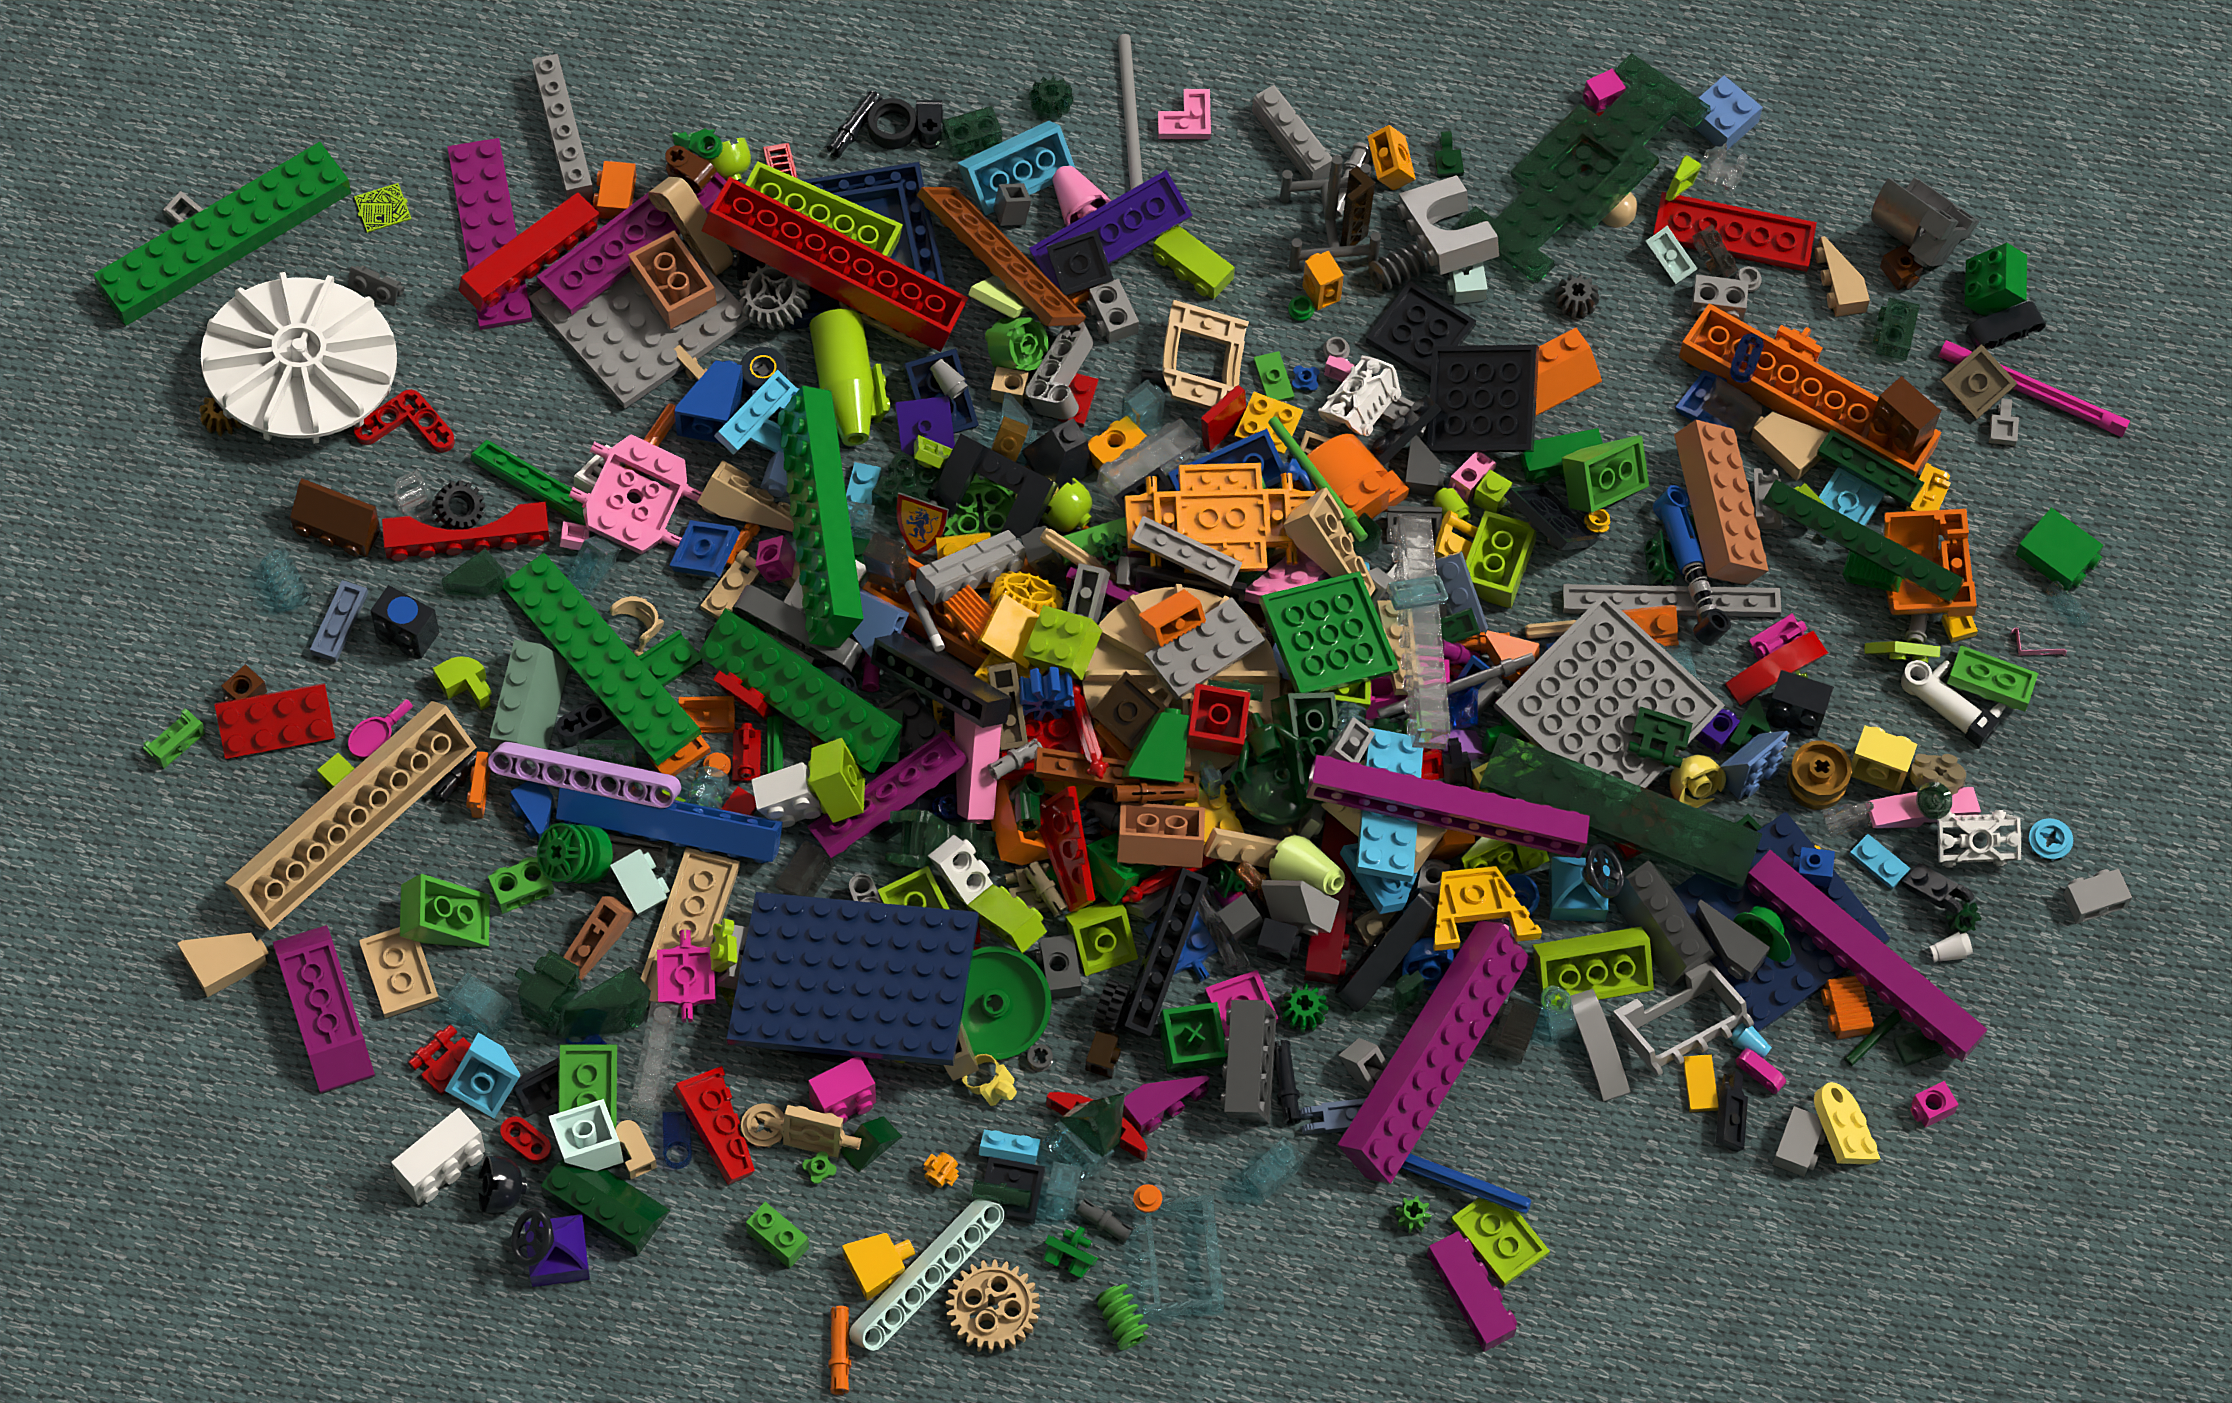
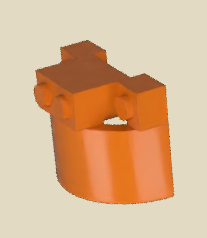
[1278,434,1409,534]
[1883,509,1977,617]

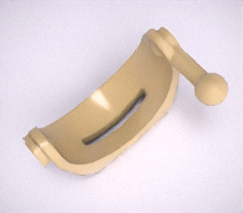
[609,596,664,657]

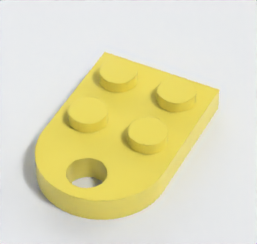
[1814,1082,1880,1164]

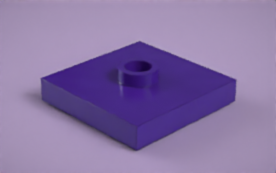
[895,396,955,456]

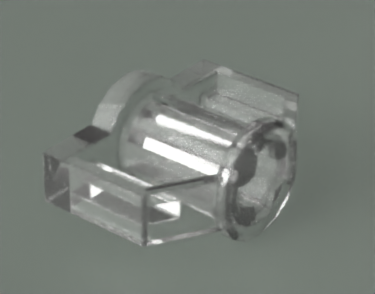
[394,469,437,523]

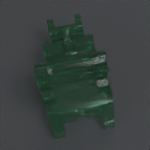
[885,810,996,868]

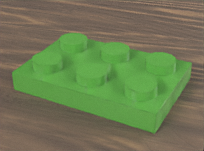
[1947,645,2038,712]
[558,1044,617,1128]

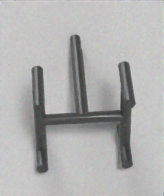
[1280,155,1381,271]

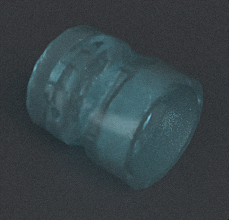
[685,766,730,809]

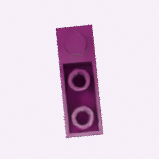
[1120,1075,1210,1135]

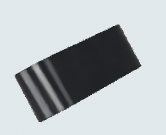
[1966,301,2046,349]

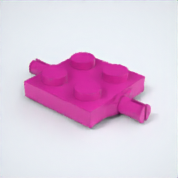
[657,929,716,1023]

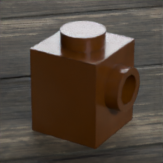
[1880,244,1923,290]

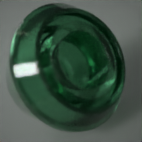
[1916,782,1953,820]

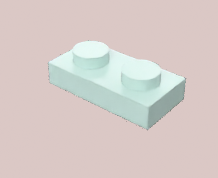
[1645,226,1697,284]

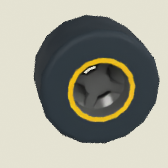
[739,347,787,396]

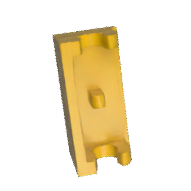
[1905,463,1950,512]

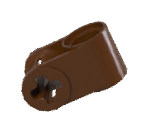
[665,146,716,193]

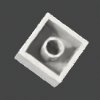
[752,762,823,828]

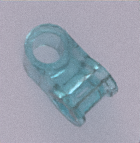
[1541,986,1578,1042]

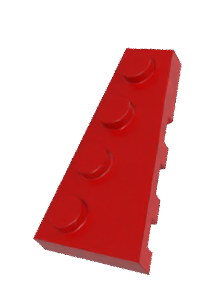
[1039,786,1095,912]
[672,1066,755,1185]

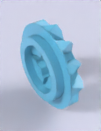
[2028,818,2073,861]

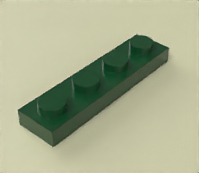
[1817,429,1925,507]

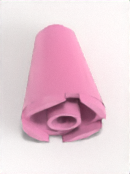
[1052,166,1111,226]

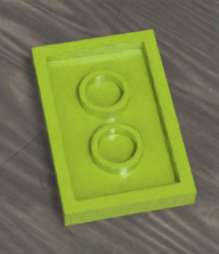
[1451,1185,1550,1287]

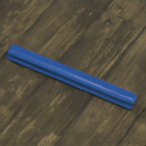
[1401,1154,1531,1214]

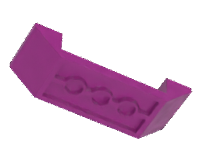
[273,925,375,1094]

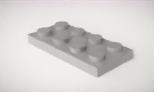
[1144,597,1265,700]

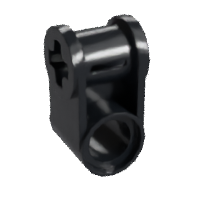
[916,100,943,149]

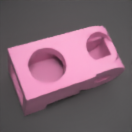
[1448,451,1497,504]

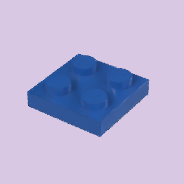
[669,520,740,578]

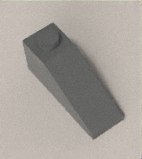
[1695,900,1770,982]

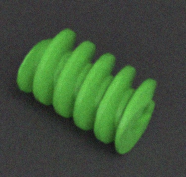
[1096,1284,1149,1350]

